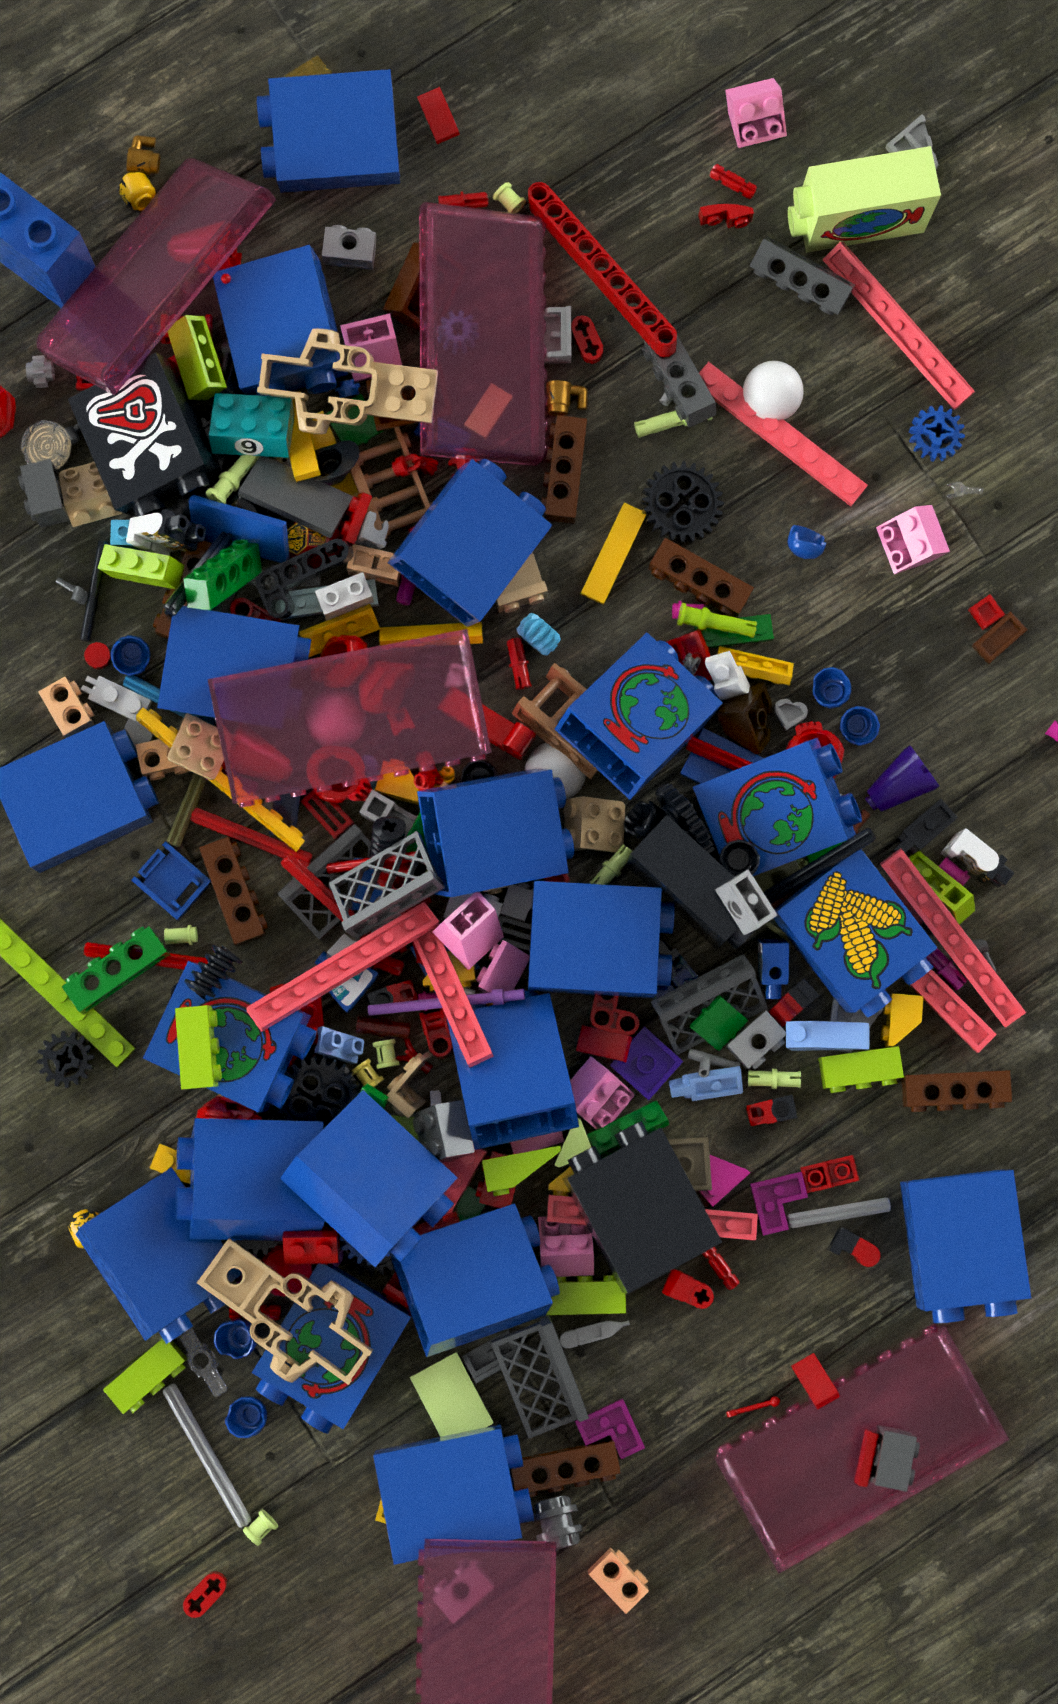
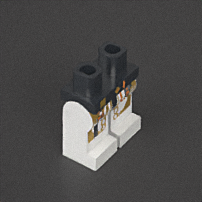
[126,509,206,555]
[940,828,1014,888]

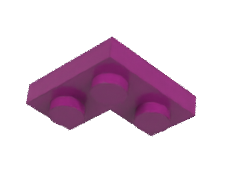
[750,1172,808,1236]
[575,1398,645,1459]

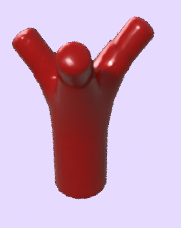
[396,1036,433,1074]

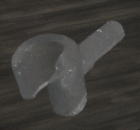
[947,481,983,499]

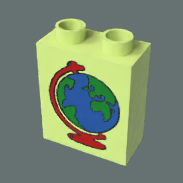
[788,146,941,253]

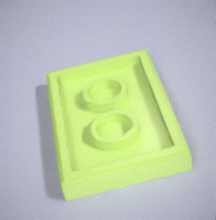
[410,1351,494,1437]

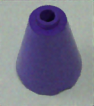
[865,745,939,812]

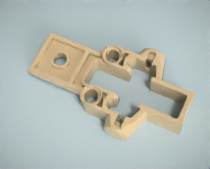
[257,328,438,434]
[197,1238,373,1385]

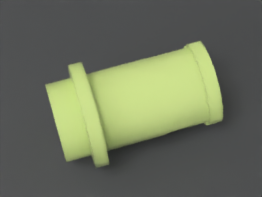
[164,925,198,945]

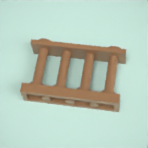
[350,427,433,544]
[512,663,598,779]

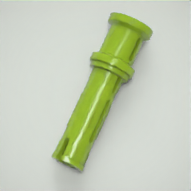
[677,603,757,638]

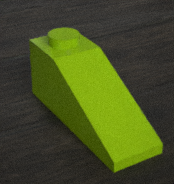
[909,851,975,925]
[482,1146,561,1196]

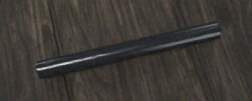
[80,540,108,642]

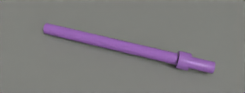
[368,988,525,1016]

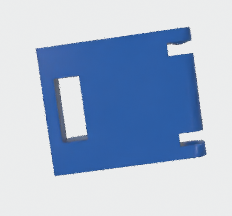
[131,841,212,921]

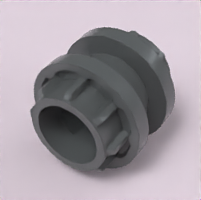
[532,1495,583,1552]

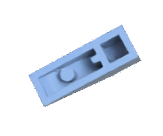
[786,1021,870,1051]

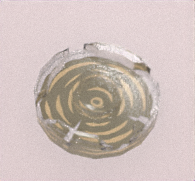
[21,420,71,470]

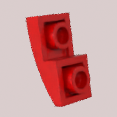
[417,87,460,144]
[698,204,754,229]
[800,1155,859,1193]

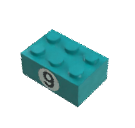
[209,393,294,458]

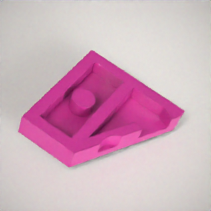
[699,1155,750,1207]

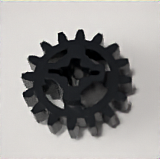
[37,1031,95,1088]

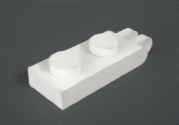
[80,676,152,722]

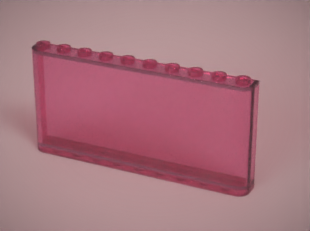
[37,158,276,396]
[419,202,548,466]
[208,629,491,808]
[714,1323,1010,1573]
[416,1539,556,1704]

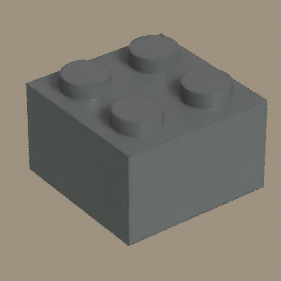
[18,459,70,528]
[413,1100,475,1163]
[870,1425,920,1492]

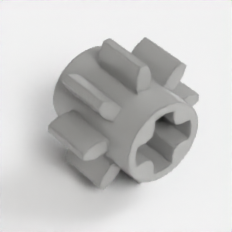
[26,355,55,388]

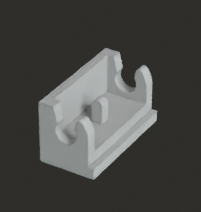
[543,306,571,363]
[351,511,389,550]

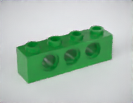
[184,539,262,610]
[62,926,170,1015]

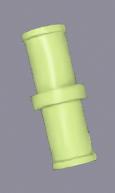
[589,844,633,885]
[748,1068,801,1089]

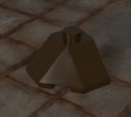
[717,683,772,754]

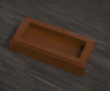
[972,611,1028,664]

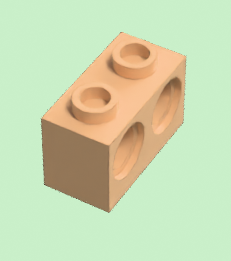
[347,544,401,587]
[38,677,95,738]
[135,739,190,781]
[588,1547,649,1614]

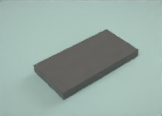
[238,456,353,538]

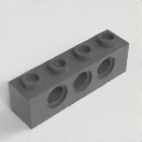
[750,236,855,315]
[642,336,717,428]

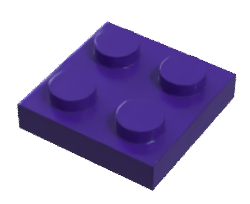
[609,1026,683,1100]

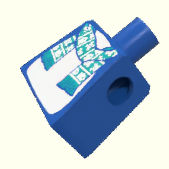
[758,939,789,999]
[315,951,380,1013]

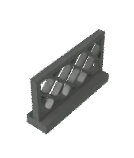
[277,824,371,939]
[329,831,445,939]
[651,954,768,1055]
[491,1315,589,1438]

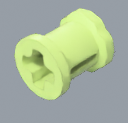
[493,182,526,216]
[372,1039,400,1069]
[243,1509,278,1546]

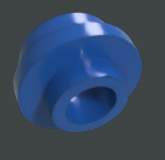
[335,379,360,398]

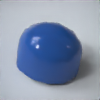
[787,525,826,559]
[111,635,151,676]
[812,667,851,709]
[839,706,880,746]
[214,1318,257,1359]
[225,1396,267,1438]

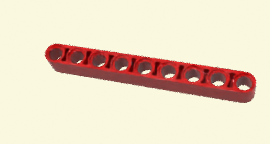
[528,182,677,357]

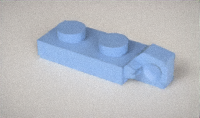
[669,1066,743,1101]

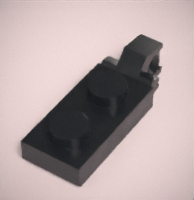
[891,799,958,855]

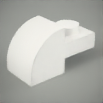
[705,651,750,700]

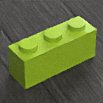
[166,315,227,400]
[98,544,185,589]
[175,1005,222,1089]
[818,1046,904,1093]
[546,1275,626,1315]
[103,1339,188,1414]

